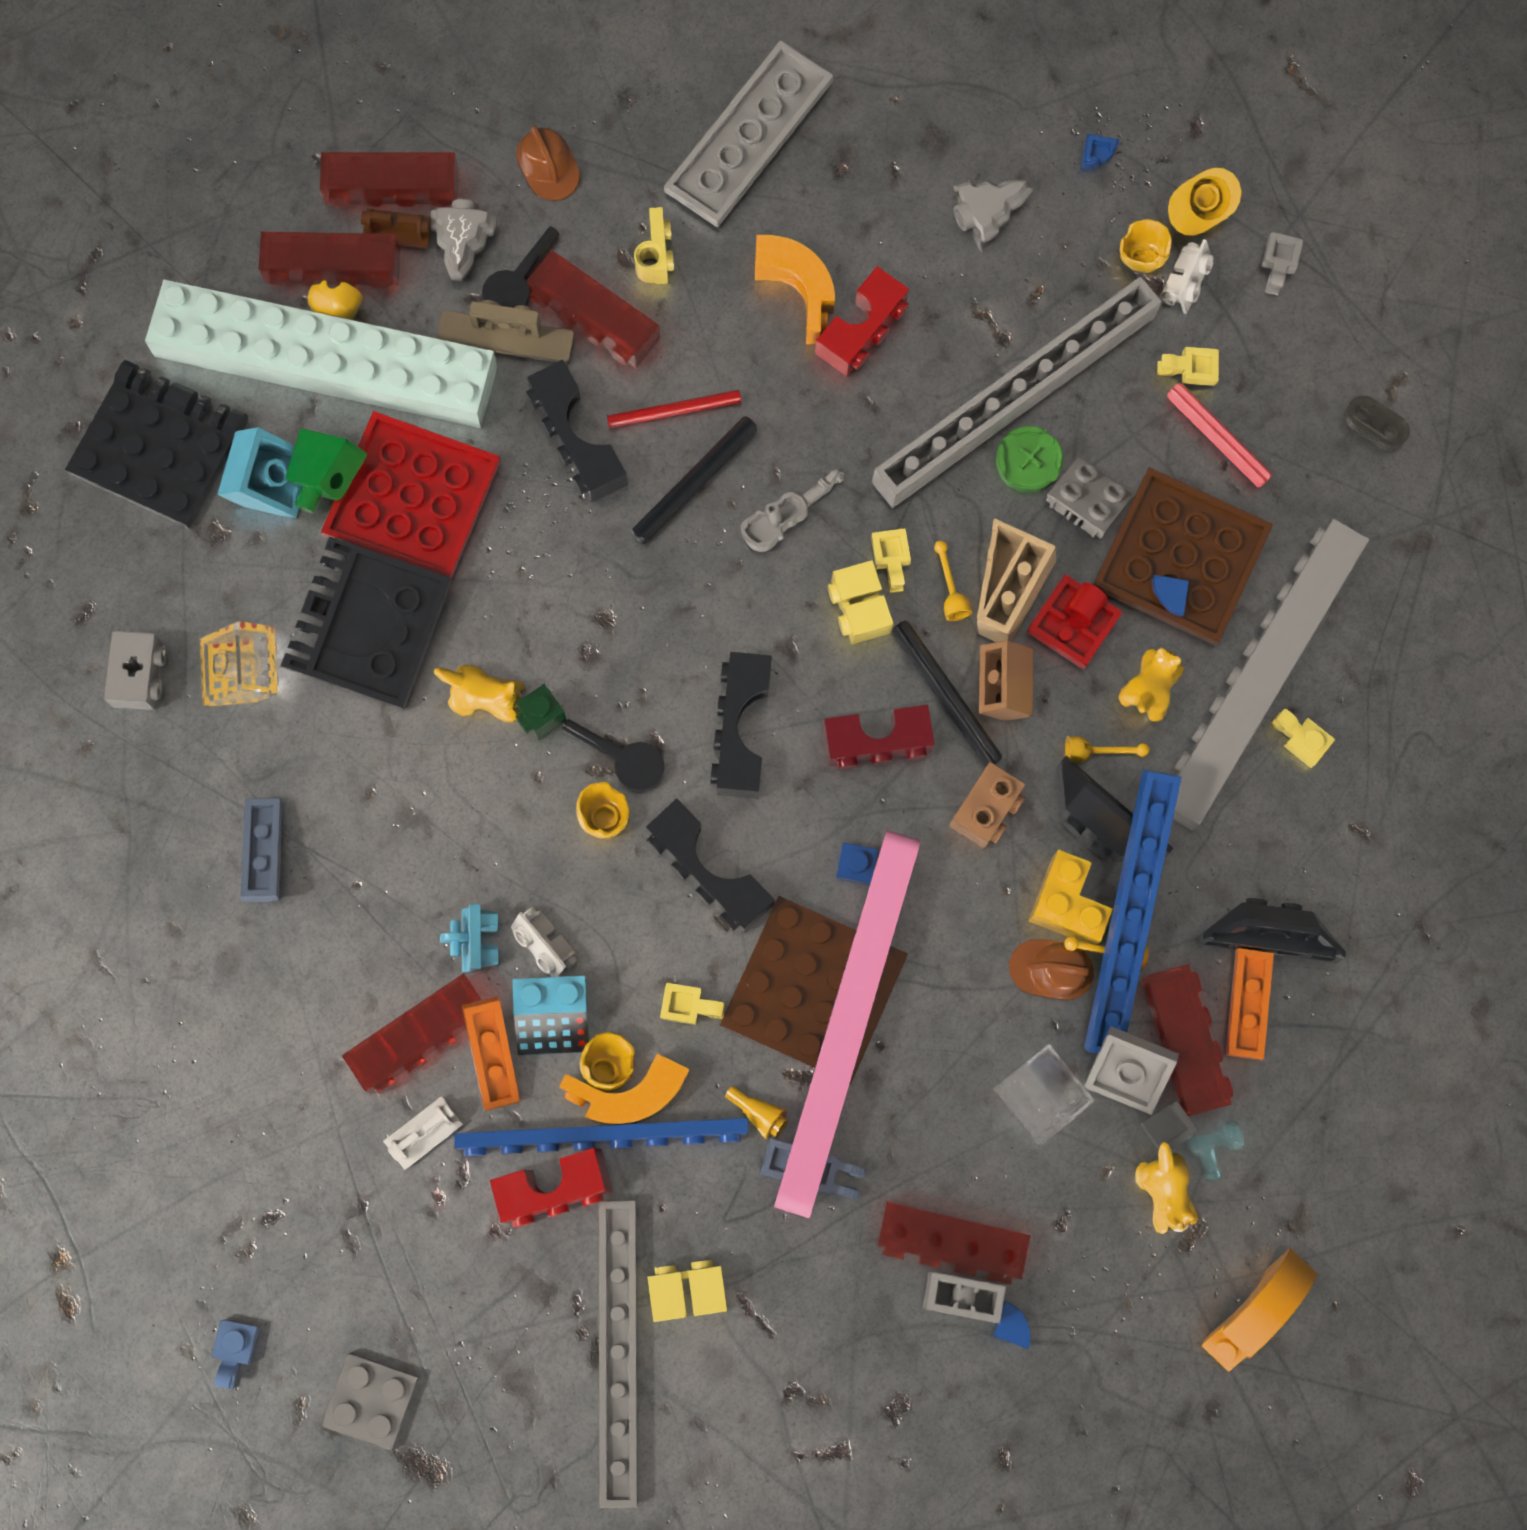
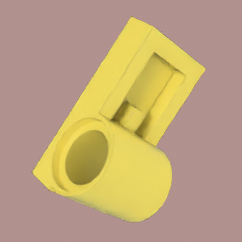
[634,207,674,284]

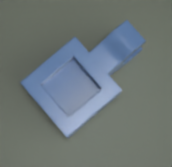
[212,1320,260,1389]

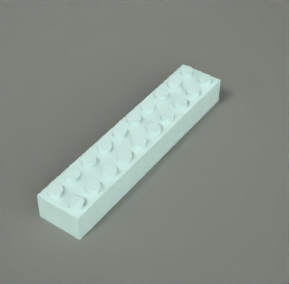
[145,279,497,428]

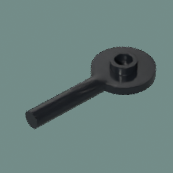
[482,226,560,308]
[562,718,665,791]

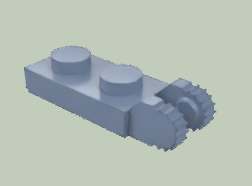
[760,1139,867,1200]

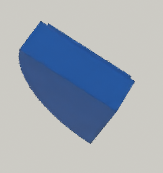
[1081,134,1120,169]
[1152,575,1189,617]
[992,1301,1030,1349]

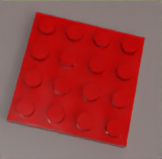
[321,411,501,579]

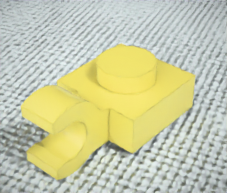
[1157,347,1219,386]
[871,528,911,593]
[1271,709,1335,768]
[660,983,726,1025]

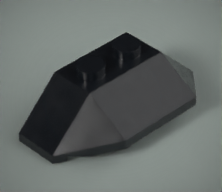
[1056,756,1174,862]
[1196,898,1346,963]

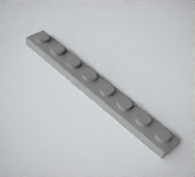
[599,1201,637,1508]

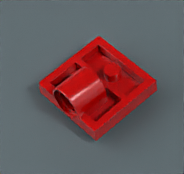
[1026,574,1123,670]

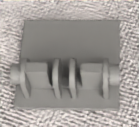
[1046,457,1134,539]

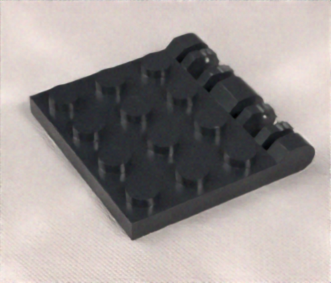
[65,360,248,529]
[280,537,452,710]

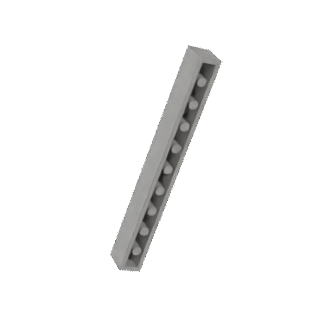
[872,277,1162,509]
[1173,518,1370,832]

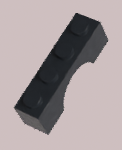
[525,359,628,502]
[710,652,772,799]
[646,798,775,934]

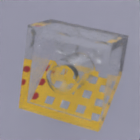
[200,621,279,706]

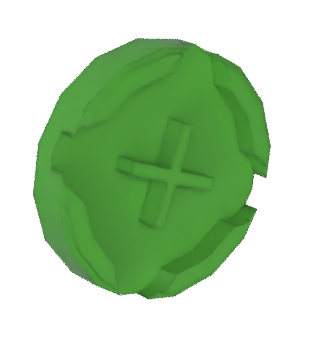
[995,425,1064,493]

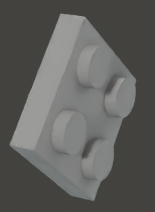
[1084,1026,1179,1115]
[321,1353,419,1451]

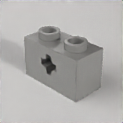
[104,631,166,710]
[922,1272,1006,1324]

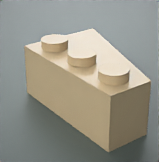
[977,518,1056,642]

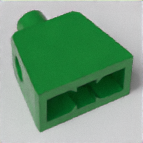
[286,428,367,514]

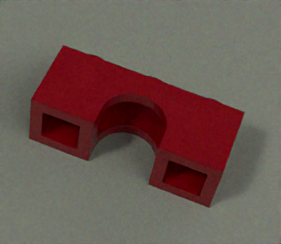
[823,704,935,770]

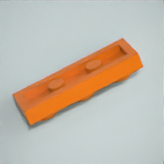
[1225,948,1274,1061]
[462,996,520,1111]

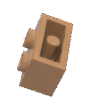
[979,640,1033,721]
[949,762,1026,849]

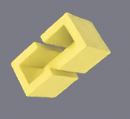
[828,560,893,645]
[648,1260,727,1322]

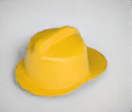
[1168,168,1241,236]

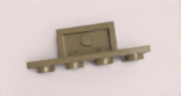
[436,300,574,364]

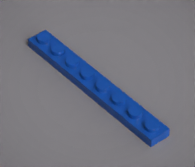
[1084,769,1182,1053]
[454,1118,748,1157]

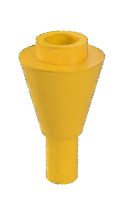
[725,1085,788,1140]

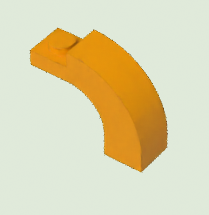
[755,235,835,344]
[559,1054,690,1125]
[1201,1248,1318,1372]

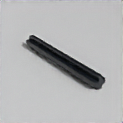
[632,416,757,544]
[892,620,1002,767]

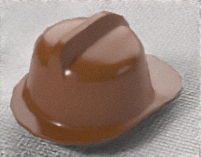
[516,125,580,201]
[1009,939,1094,1000]

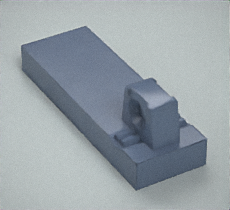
[240,798,283,903]

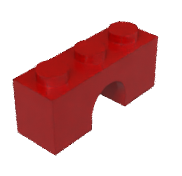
[815,266,909,377]
[490,1148,613,1228]

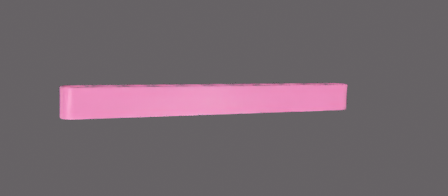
[774,830,921,1218]

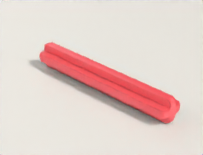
[1167,383,1272,487]

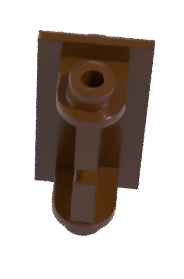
[361,208,431,248]

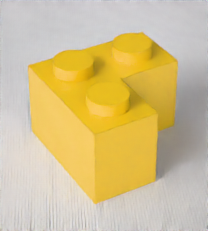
[1028,849,1113,945]

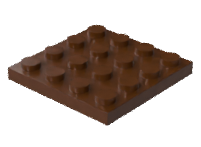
[1093,467,1273,646]
[720,896,908,1085]

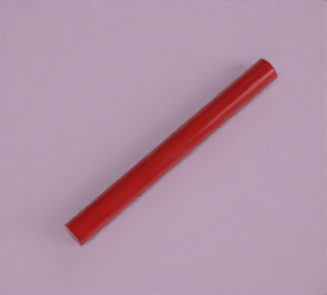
[607,390,741,429]

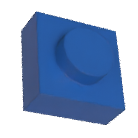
[836,842,878,886]

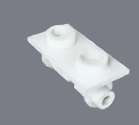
[1162,240,1213,314]
[511,907,578,977]
[383,1096,463,1170]

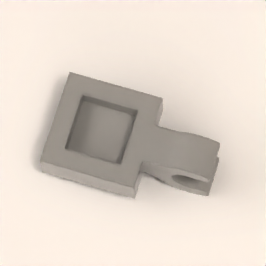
[1261,231,1303,296]

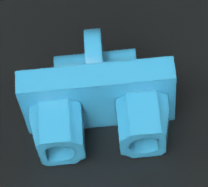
[440,904,498,973]

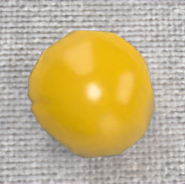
[1119,219,1172,273]
[307,280,364,320]
[576,781,630,839]
[580,1032,635,1092]

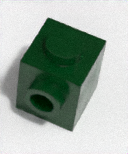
[515,683,567,741]

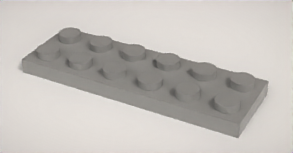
[664,40,833,228]

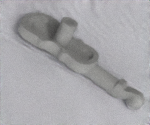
[740,469,844,552]

